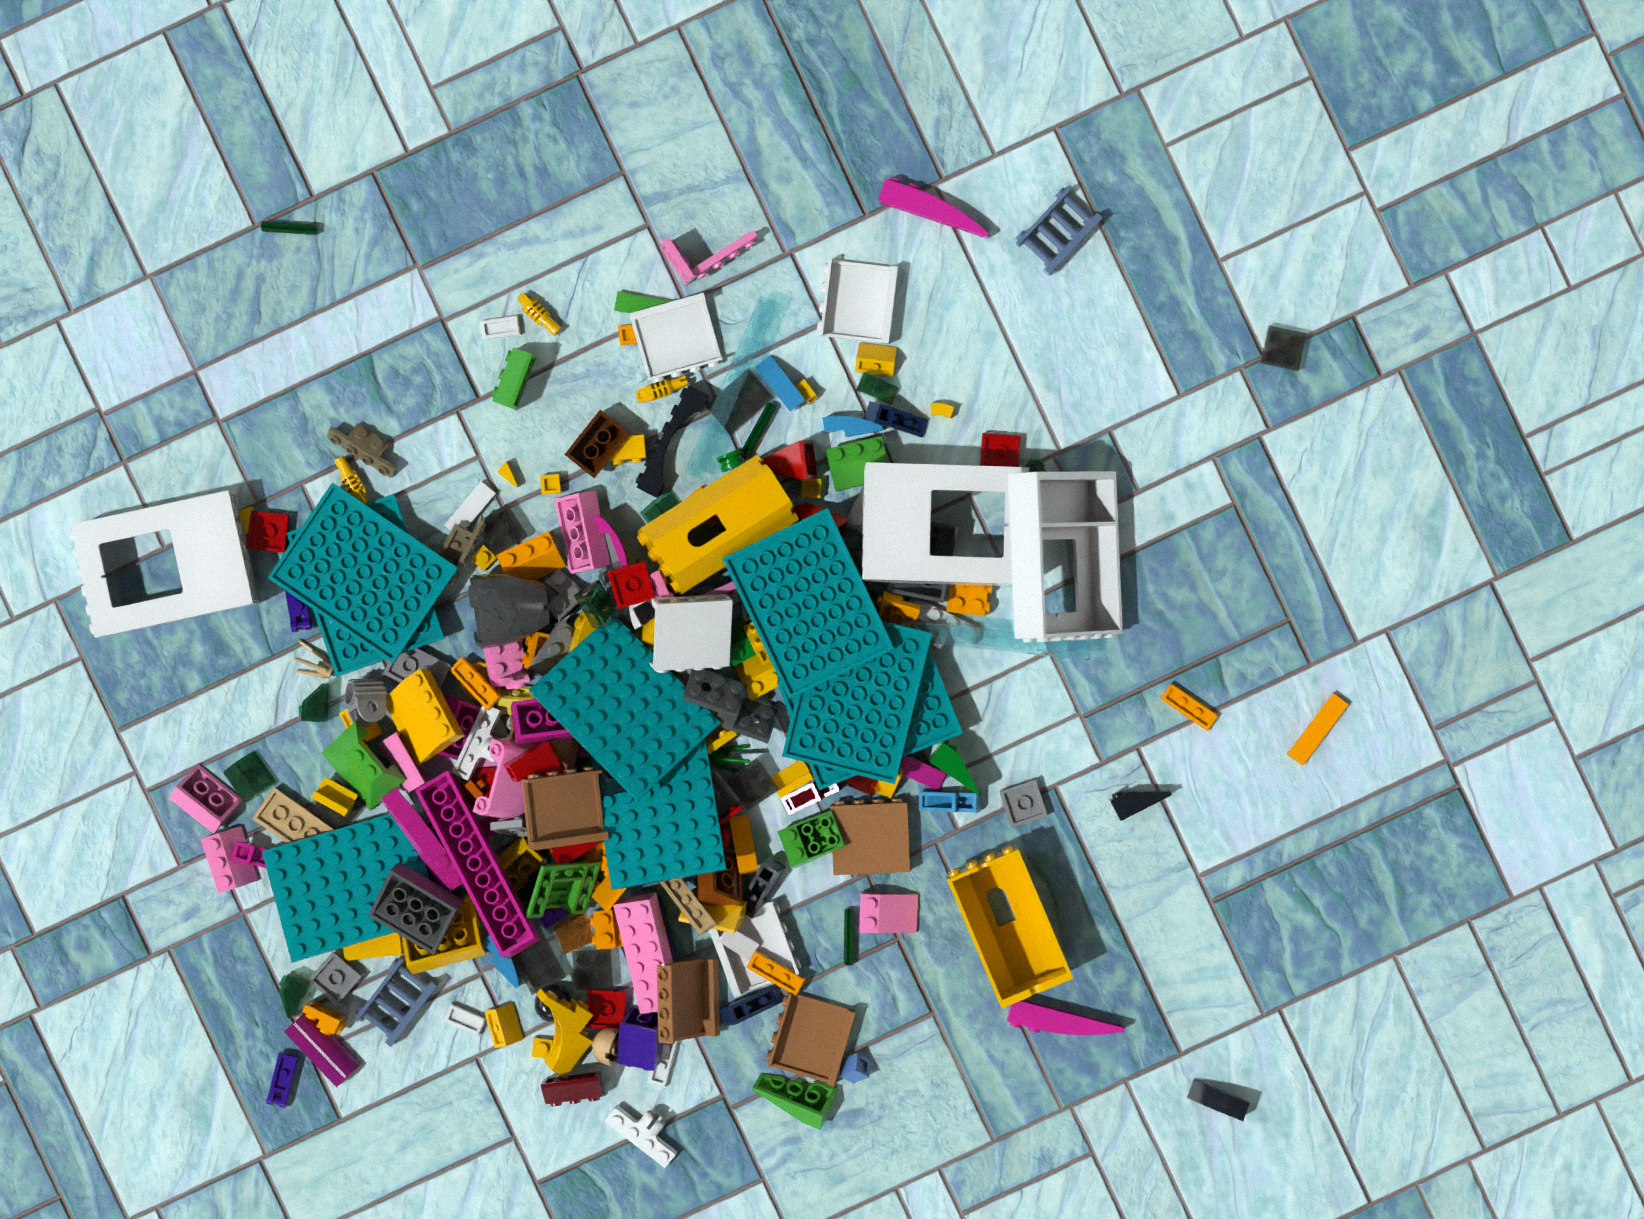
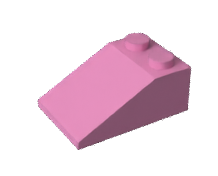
[859,892,918,933]

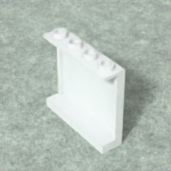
[817,258,898,345]
[629,293,723,383]
[650,594,733,673]
[709,900,801,998]

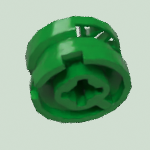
[716,449,746,473]

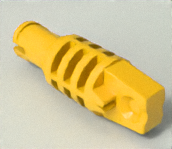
[517,292,562,336]
[635,374,688,404]
[334,456,369,504]

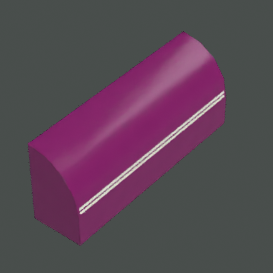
[284,1013,362,1088]

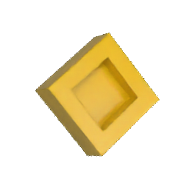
[540,474,561,495]
[801,479,822,498]
[470,544,497,571]
[532,1037,553,1058]

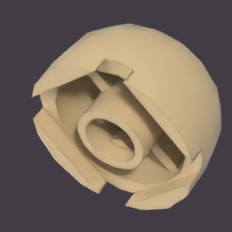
[591,1027,619,1067]

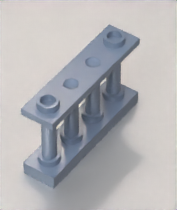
[1015,187,1102,276]
[354,956,439,1047]

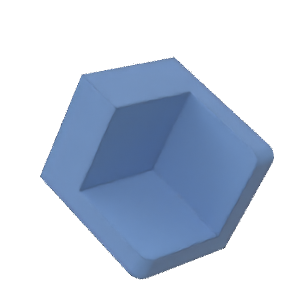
[840,1053,871,1083]

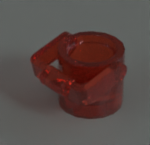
[844,775,878,796]

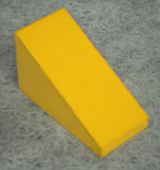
[497,461,518,487]
[238,507,254,534]

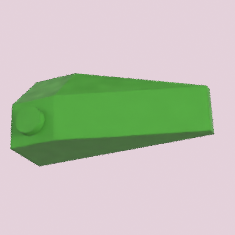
[752,1074,838,1130]

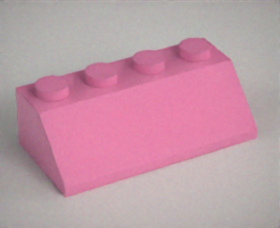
[554,490,611,574]

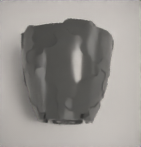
[468,573,549,649]

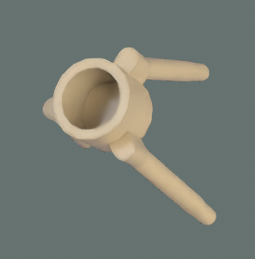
[294,639,333,679]

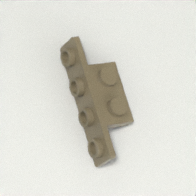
[327,423,396,478]
[439,515,486,587]

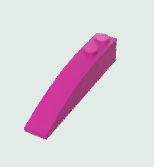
[878,177,989,239]
[899,755,946,791]
[380,788,463,892]
[1006,1000,1125,1035]

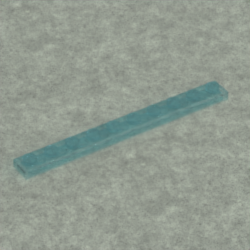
[684,296,778,480]
[898,620,1091,660]

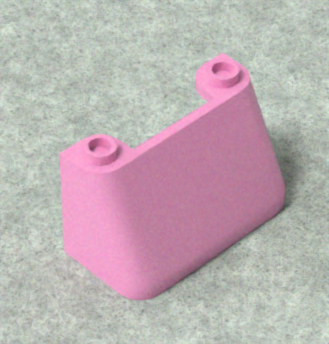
[473,738,540,820]

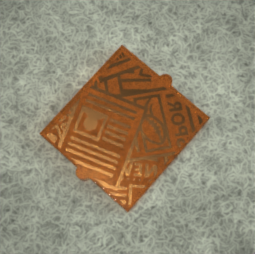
[552,913,593,954]

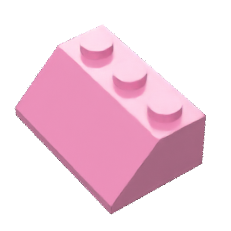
[379,732,430,793]
[169,764,243,834]
[201,826,259,894]

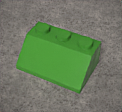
[491,347,537,410]
[826,436,888,492]

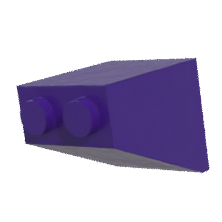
[618,1005,664,1071]

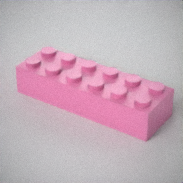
[613,893,673,1014]

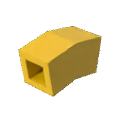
[795,379,818,405]
[931,403,954,419]

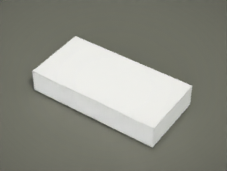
[480,315,521,340]
[718,930,759,960]
[444,1003,486,1036]

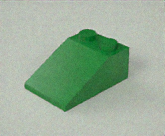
[928,740,979,794]

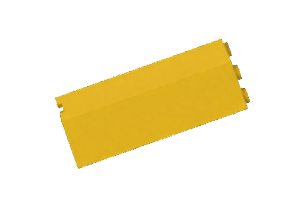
[637,455,799,597]
[946,845,1073,1009]

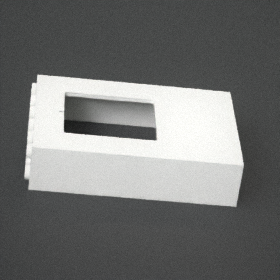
[861,462,1029,586]
[1008,471,1123,642]
[69,490,260,638]

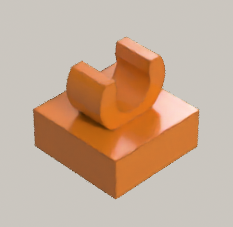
[462,779,486,802]

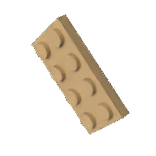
[252,787,336,844]

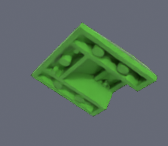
[321,720,407,811]
[526,860,601,919]

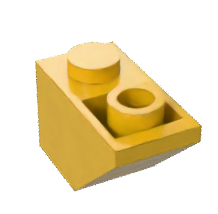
[608,435,647,465]

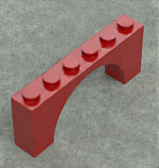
[503,741,602,864]

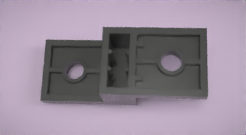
[682,669,779,744]

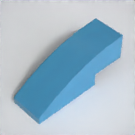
[756,355,805,412]
[822,416,883,438]
[919,791,981,813]
[482,935,521,989]

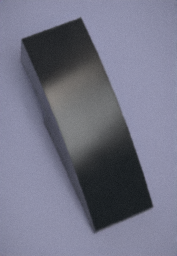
[1187,1079,1250,1121]

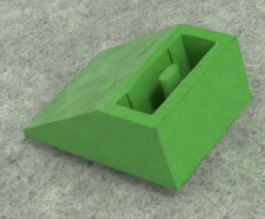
[777,811,845,869]

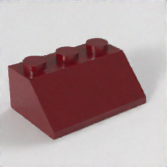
[540,1071,604,1107]

